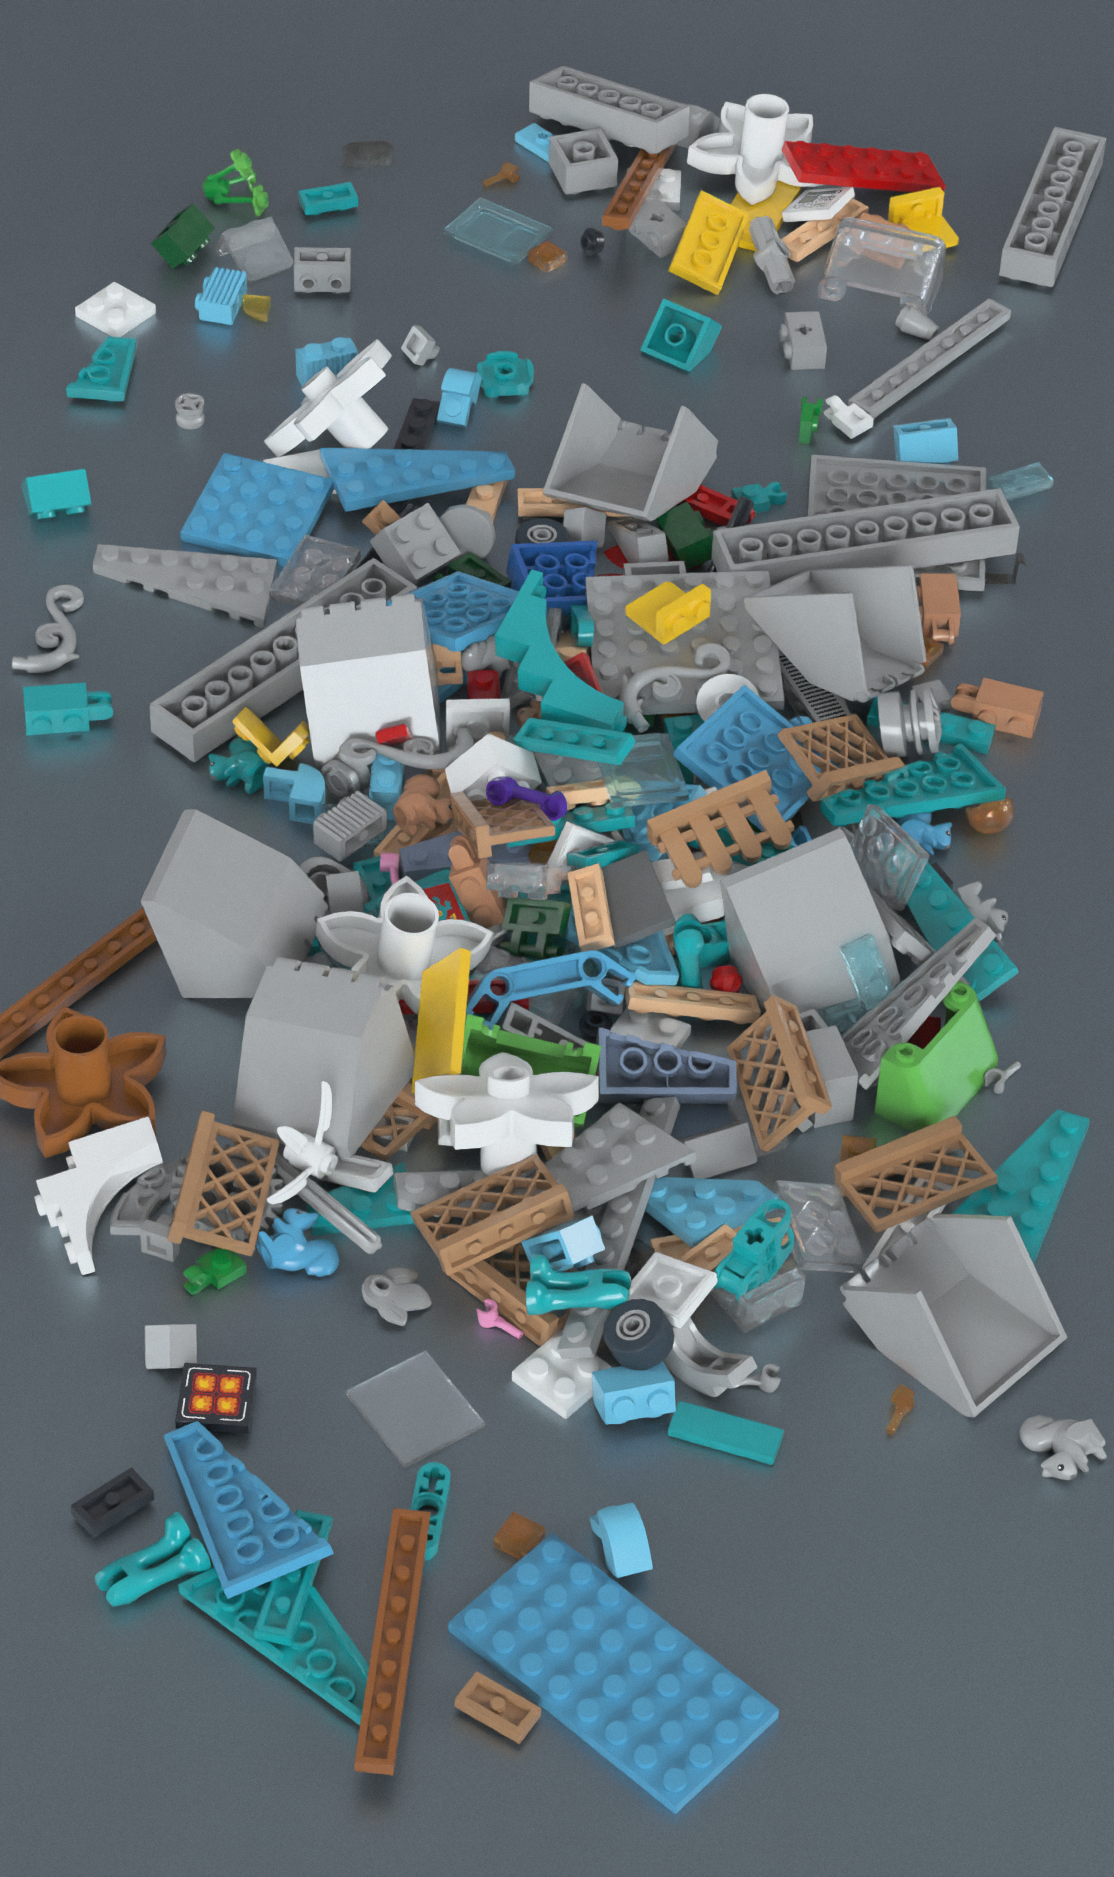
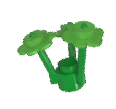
[203,149,268,216]

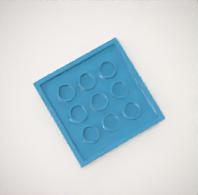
[180,453,334,569]
[387,571,519,652]
[673,685,839,832]

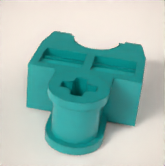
[714,1199,795,1304]

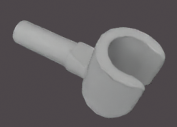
[984,1061,1021,1094]
[741,1363,781,1393]

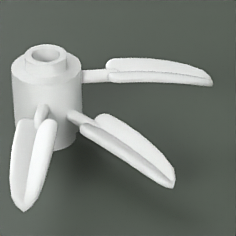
[266,1081,338,1205]

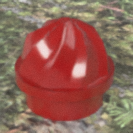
[709,966,743,993]

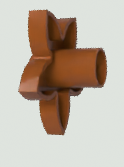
[0,1006,167,1158]

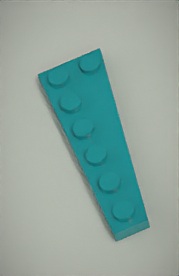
[883,839,1019,1002]

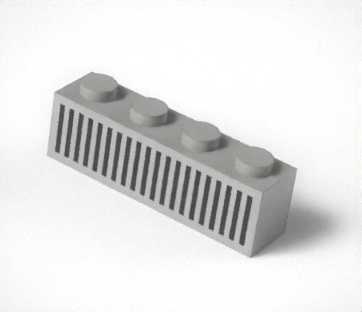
[779,652,856,752]

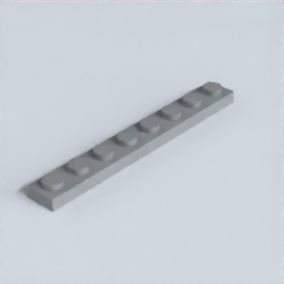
[848,298,1011,418]

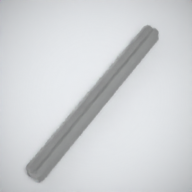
[250,1146,382,1254]

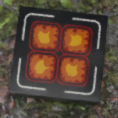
[175,1363,257,1434]

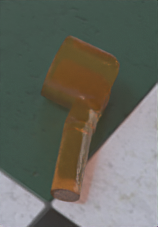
[482,162,520,187]
[886,1384,915,1435]

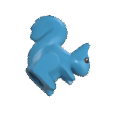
[890,812,952,857]
[255,1208,339,1277]

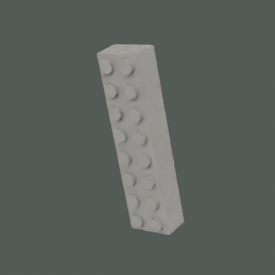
[999,127,1106,287]

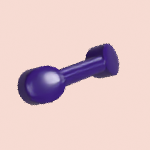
[486,777,567,821]

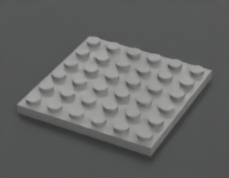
[807,455,986,591]
[586,570,784,715]

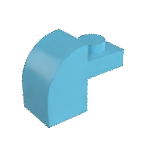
[437,368,482,428]
[263,763,326,824]
[589,1502,653,1578]

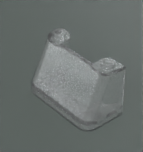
[818,217,946,317]

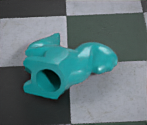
[208,737,270,794]

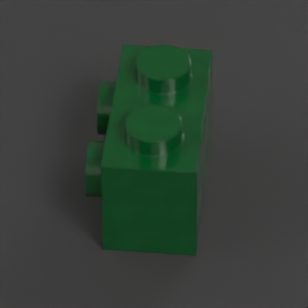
[151,203,215,269]
[656,502,713,570]

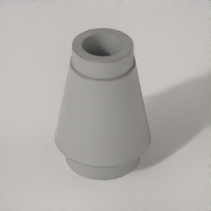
[895,306,939,341]

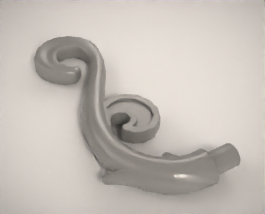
[12,584,84,673]
[619,643,731,733]
[339,728,474,770]

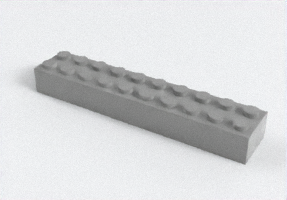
[712,488,1020,586]
[150,558,417,762]

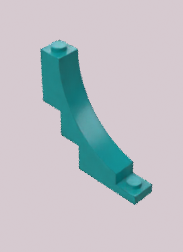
[495,569,627,732]

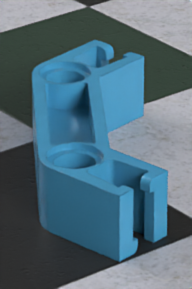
[466,951,637,1030]

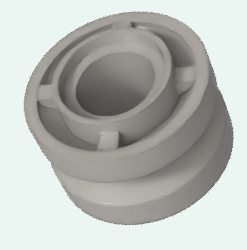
[321,754,371,800]

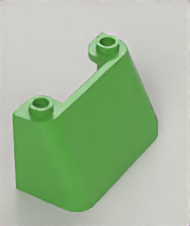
[874,980,998,1133]
[458,1014,602,1132]

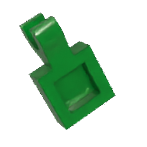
[798,396,823,444]
[183,1247,247,1295]

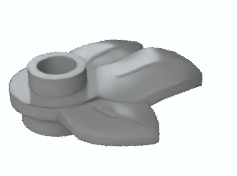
[361,1267,431,1326]

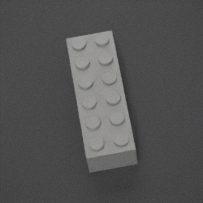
[529,66,690,154]

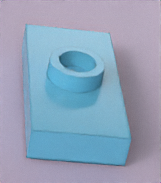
[515,123,554,162]

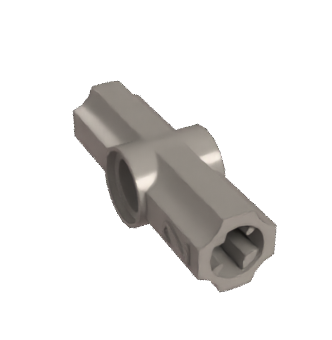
[749,215,795,295]

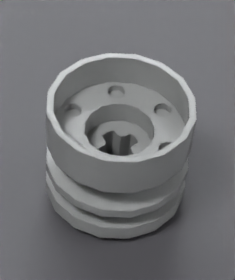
[878,687,942,758]

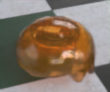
[966,798,1015,834]

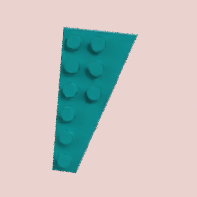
[820,743,1006,827]
[952,1109,1090,1264]
[179,1567,369,1725]

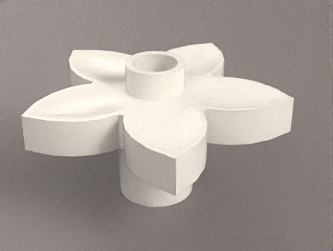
[687,94,823,205]
[264,339,392,457]
[315,876,494,1015]
[415,1052,599,1178]

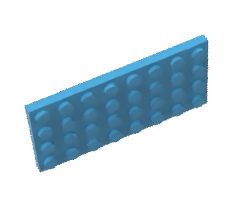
[448,1532,779,1815]

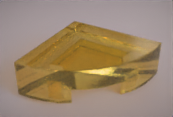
[243,294,271,322]

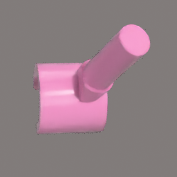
[380,853,399,885]
[476,1299,524,1339]

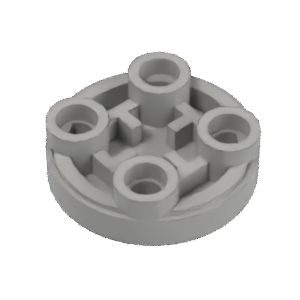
[439,505,495,562]

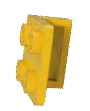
[888,187,959,255]
[625,581,711,645]
[232,707,310,767]

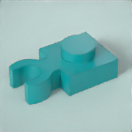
[731,482,787,513]

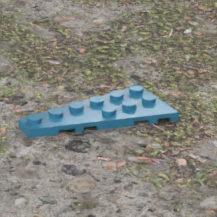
[320,448,515,512]
[163,1421,334,1599]

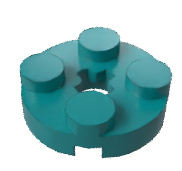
[476,351,534,398]

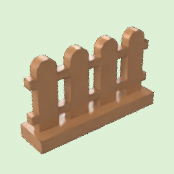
[647,770,794,888]

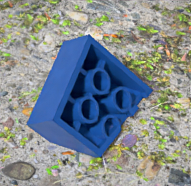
[506,541,598,620]

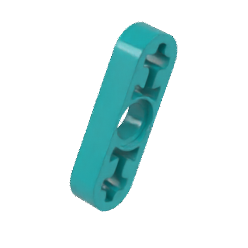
[569,605,594,647]
[410,1462,451,1560]

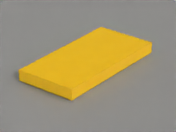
[730,180,801,252]
[668,190,750,295]
[411,948,471,1094]

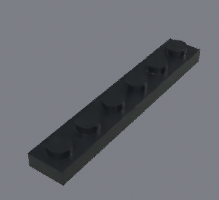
[371,398,440,514]

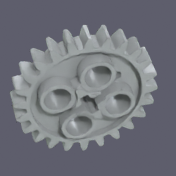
[170,1144,284,1248]

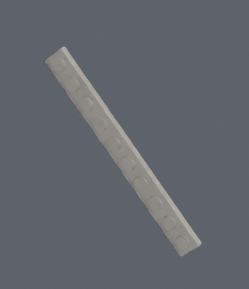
[557,1096,680,1359]

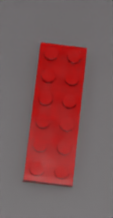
[781,141,946,192]

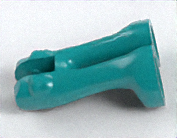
[672,914,704,989]
[526,1254,631,1315]
[95,1511,211,1607]

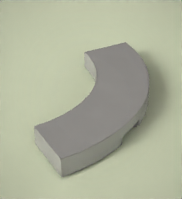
[110,1150,224,1235]

